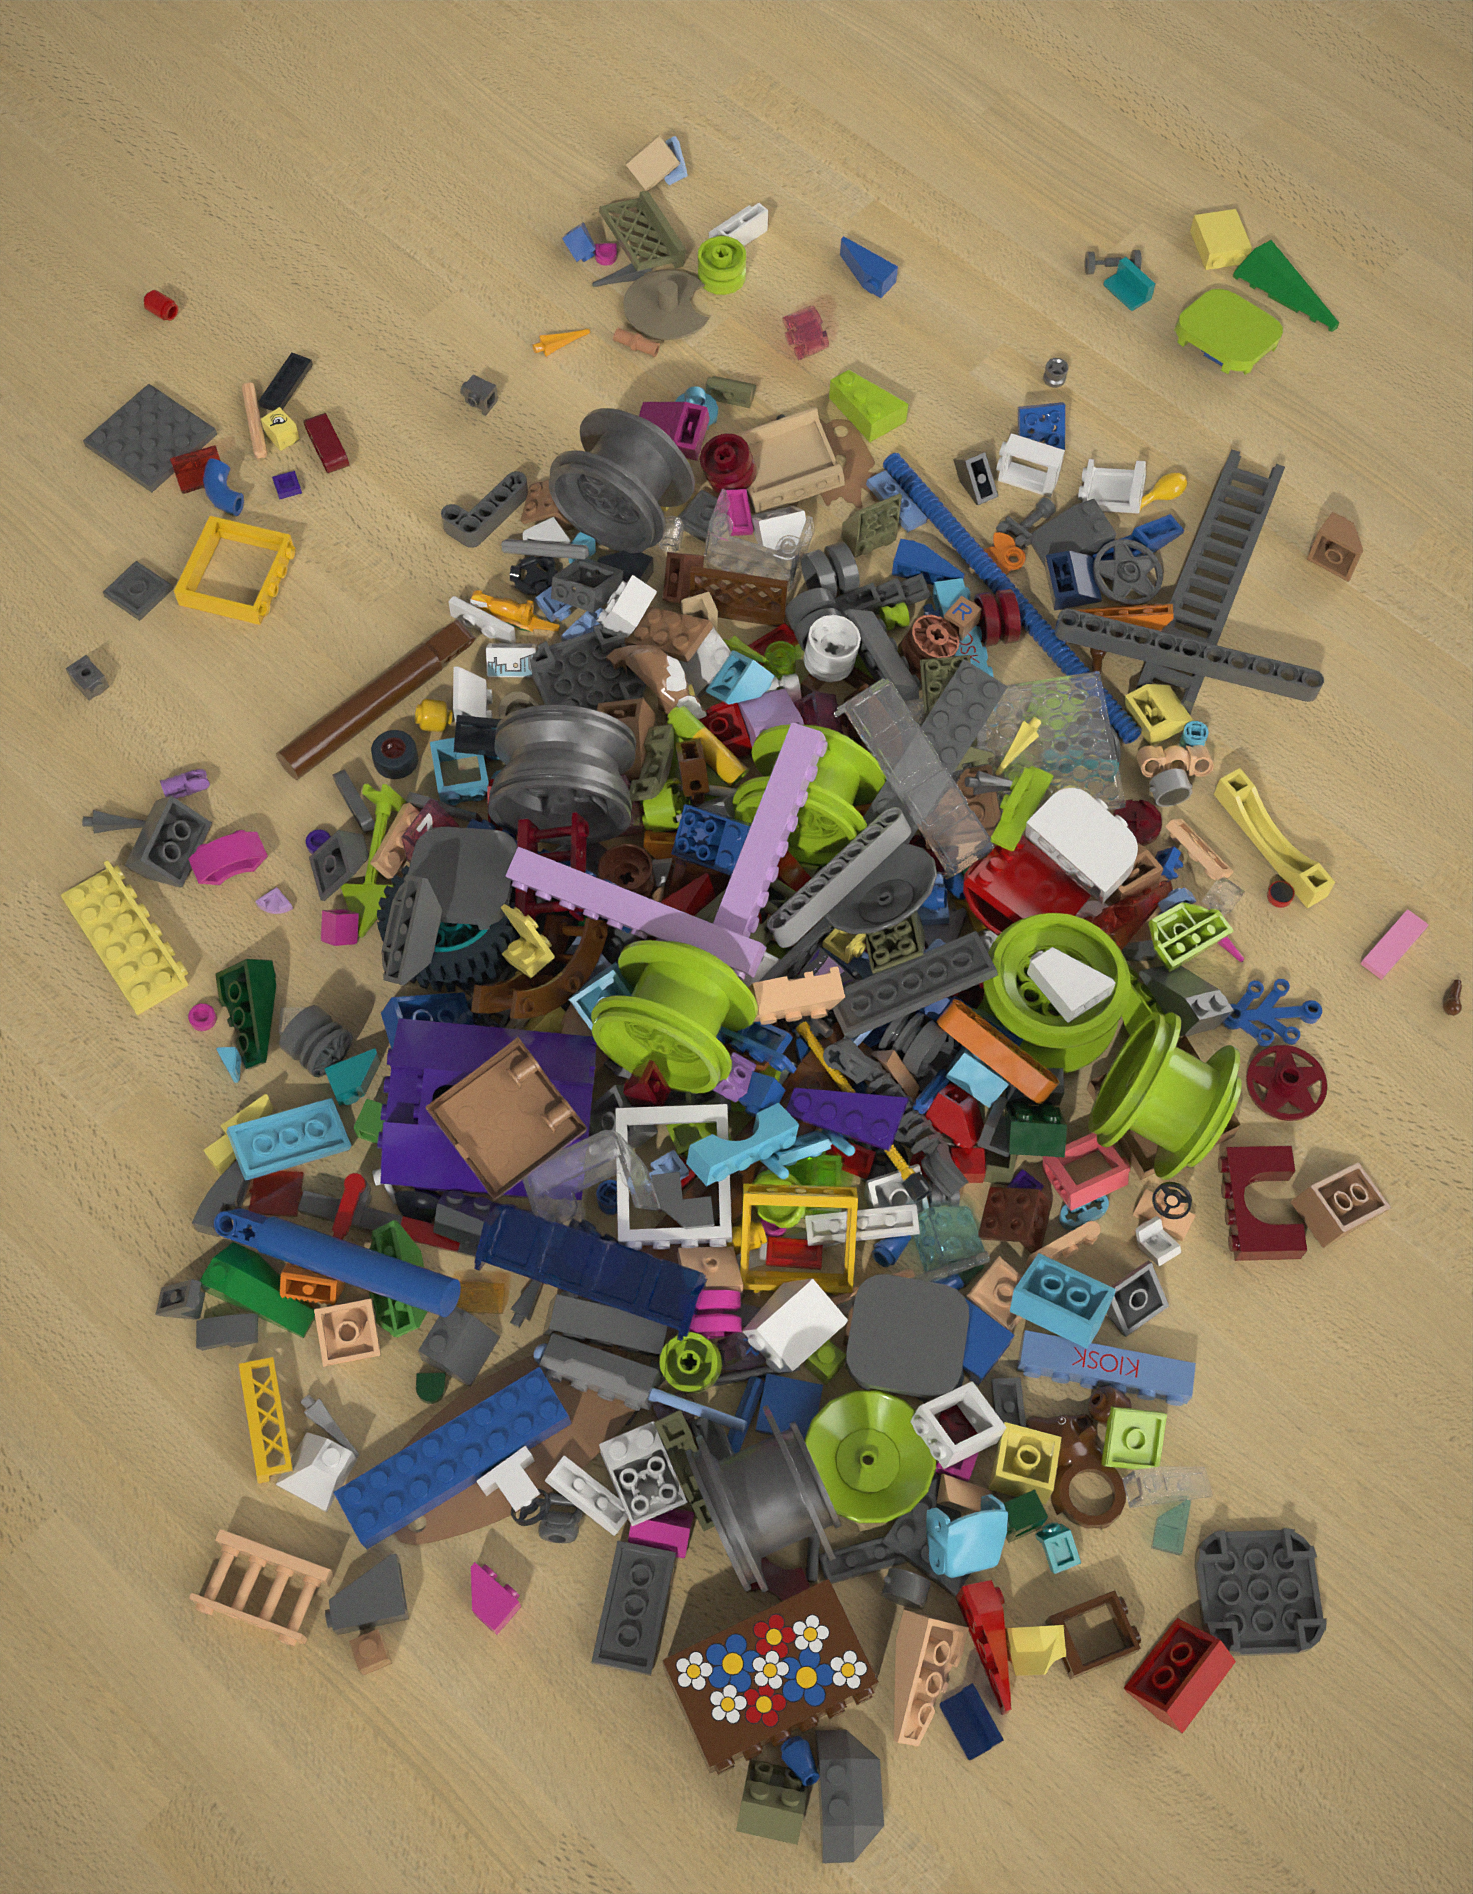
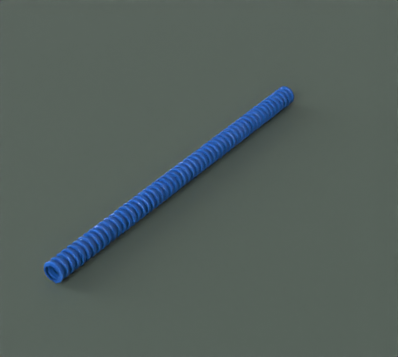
[883,453,1142,744]

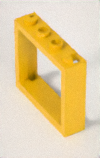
[174,516,296,625]
[740,1184,858,1295]

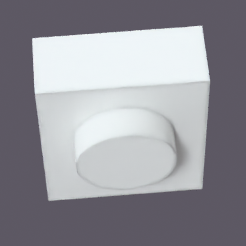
[1136,1216,1181,1266]

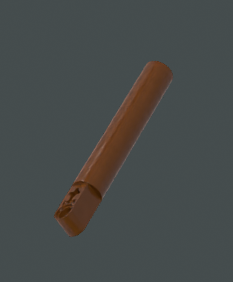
[276,620,476,780]

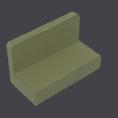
[706,376,756,408]

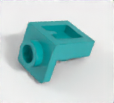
[1035,1522,1081,1574]

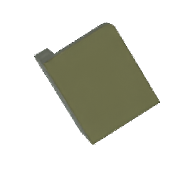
[984,1152,1016,1186]

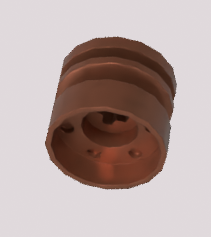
[897,615,959,681]
[598,844,655,899]

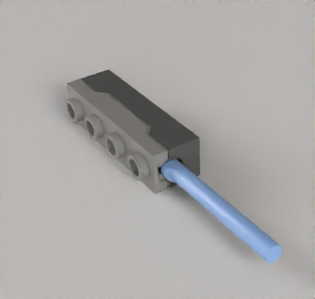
[534,1333,747,1432]

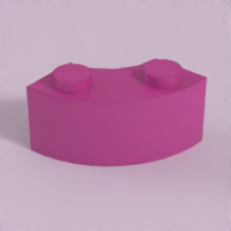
[188,830,268,885]

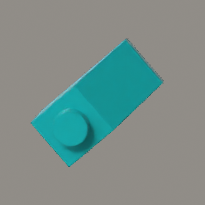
[324,1048,380,1106]

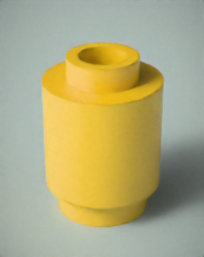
[726,1221,767,1255]

